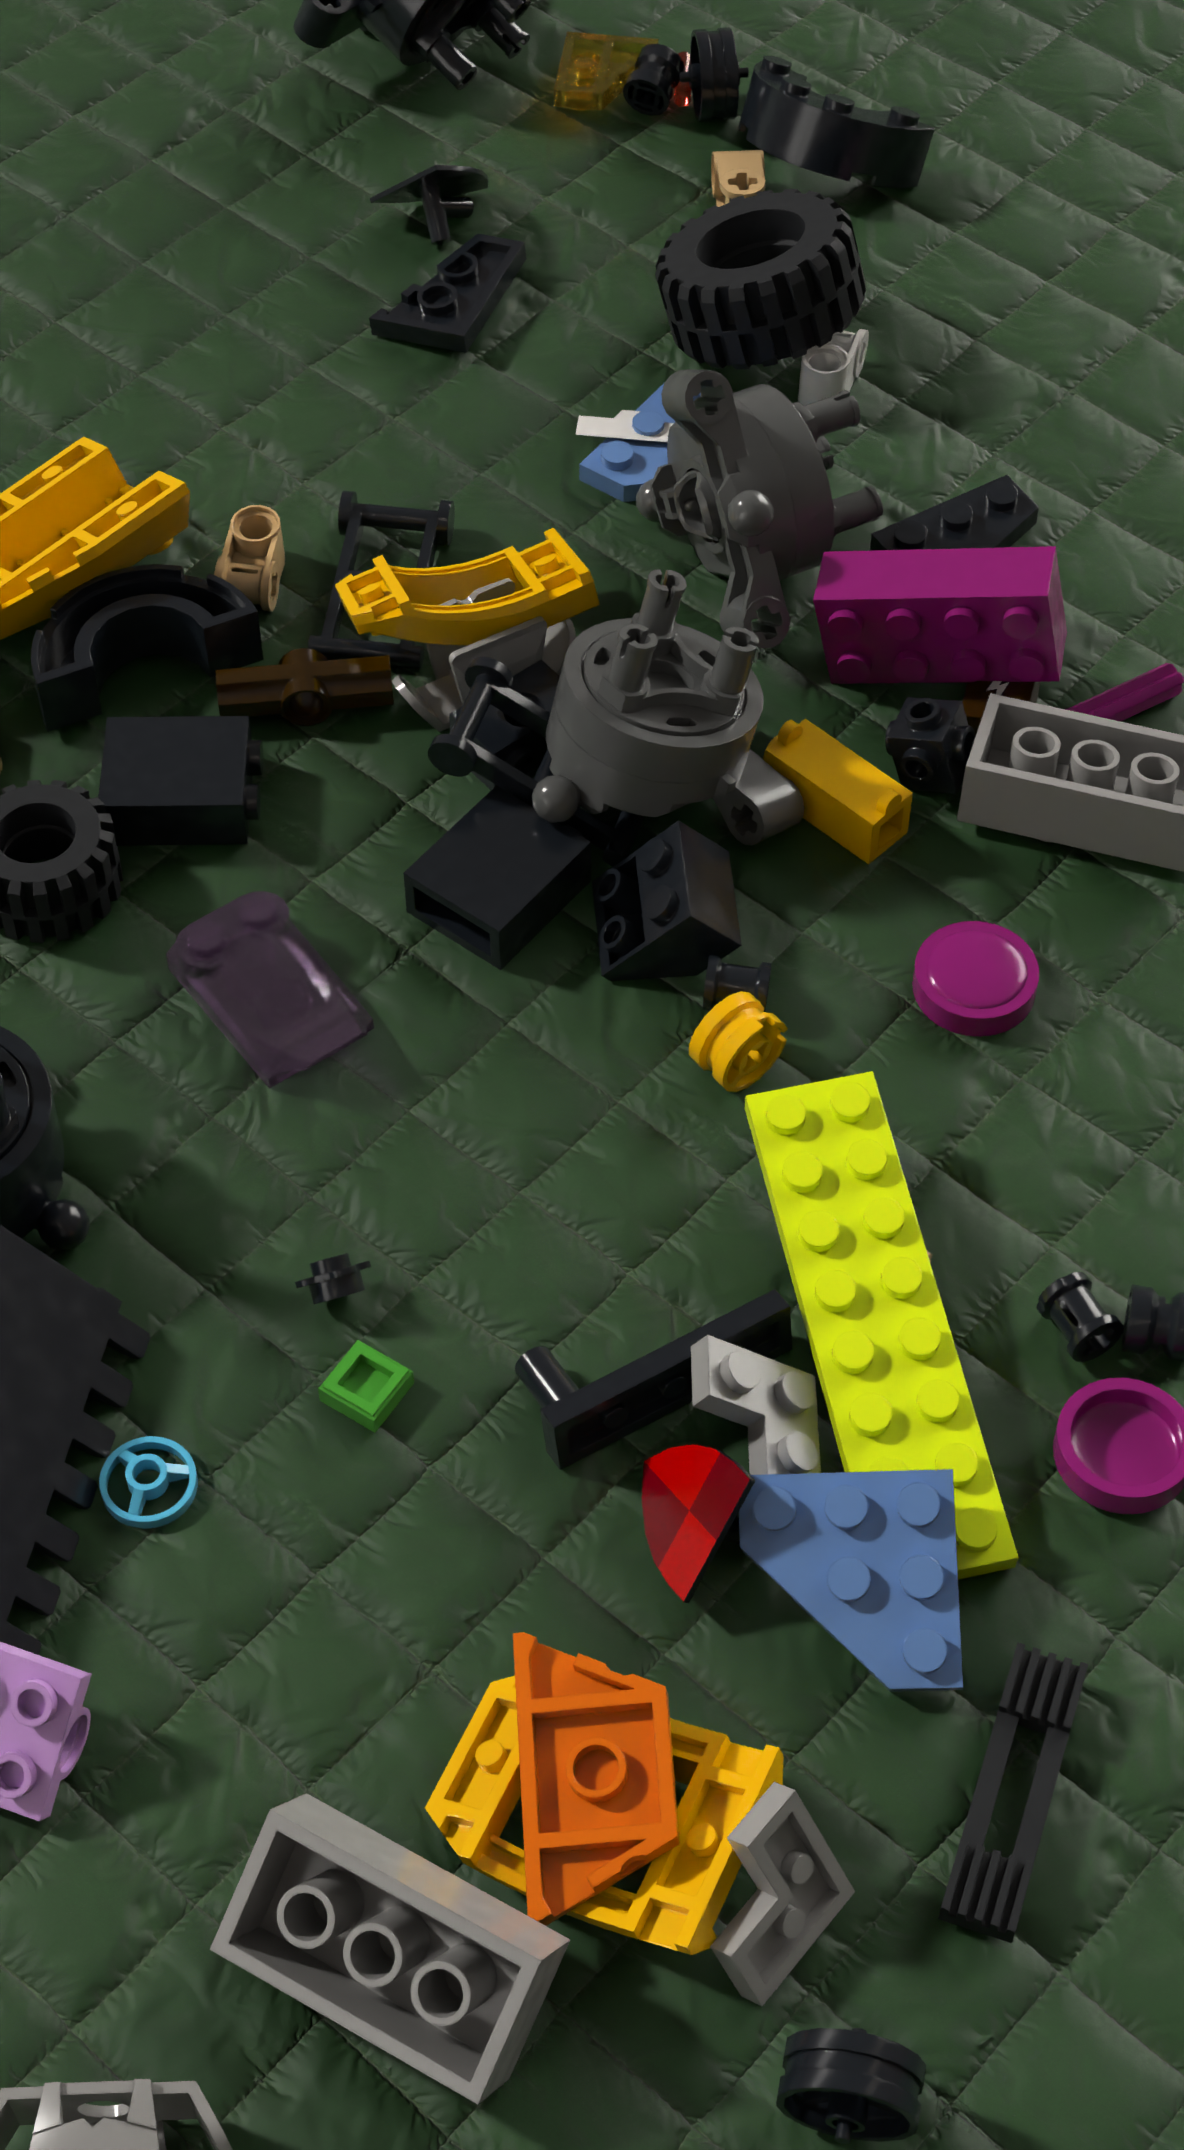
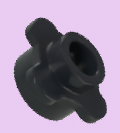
[295,1253,371,1304]

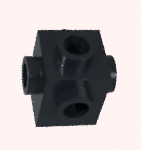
[885,697,976,794]

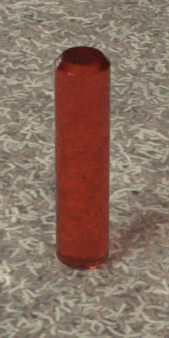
[674,51,691,107]

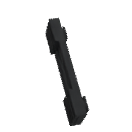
[938,1642,1088,1943]

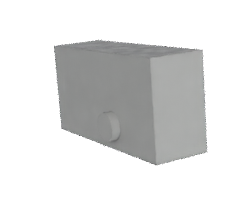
[957,693,1184,872]
[210,1793,570,2105]

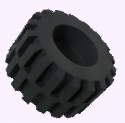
[0,780,123,943]

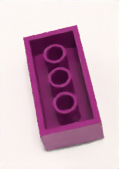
[813,546,1067,684]

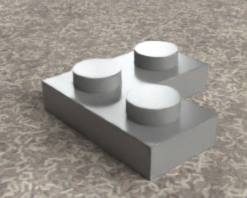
[691,1335,821,1475]
[710,1782,855,2006]

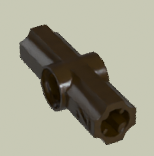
[215,648,394,726]

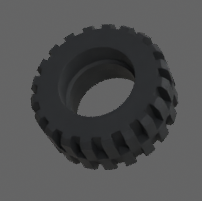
[655,189,866,370]

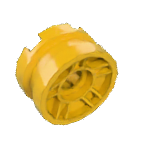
[689,991,788,1092]

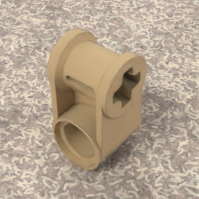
[711,150,766,207]
[214,505,285,612]

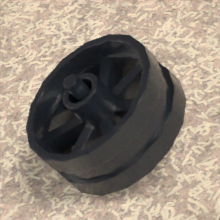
[679,27,749,122]
[776,2028,927,2144]

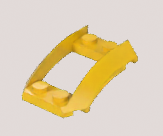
[335,528,600,646]
[425,1675,784,1955]

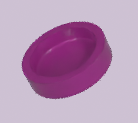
[912,921,1039,1037]
[1053,1378,1184,1514]

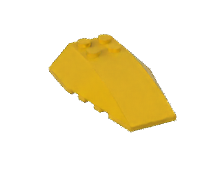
[0,436,190,640]

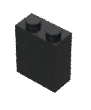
[98,716,264,846]
[403,786,591,970]

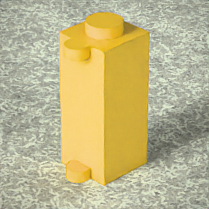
[763,718,913,865]

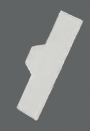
[575,410,674,442]

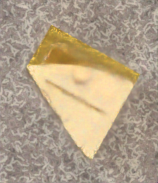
[554,32,659,111]

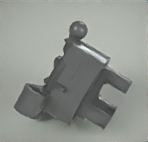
[636,369,883,649]
[532,569,805,846]

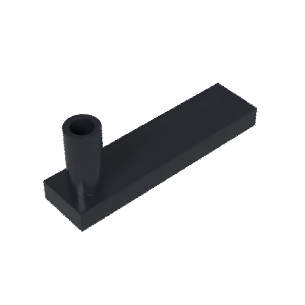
[515,1289,793,1470]

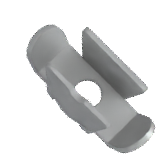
[392,578,576,732]
[0,2079,233,2150]

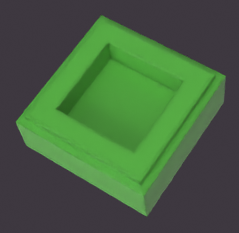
[318,1340,414,1433]

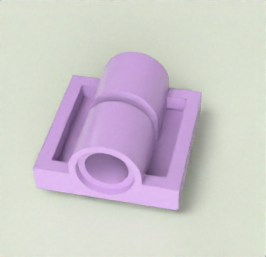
[0,1642,92,1821]

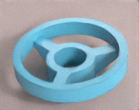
[99,1436,198,1529]

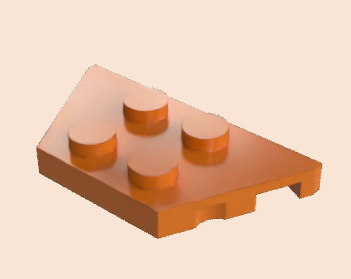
[513,1632,680,1926]

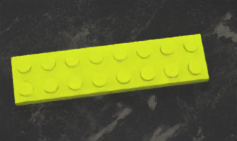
[745,1071,1019,1580]

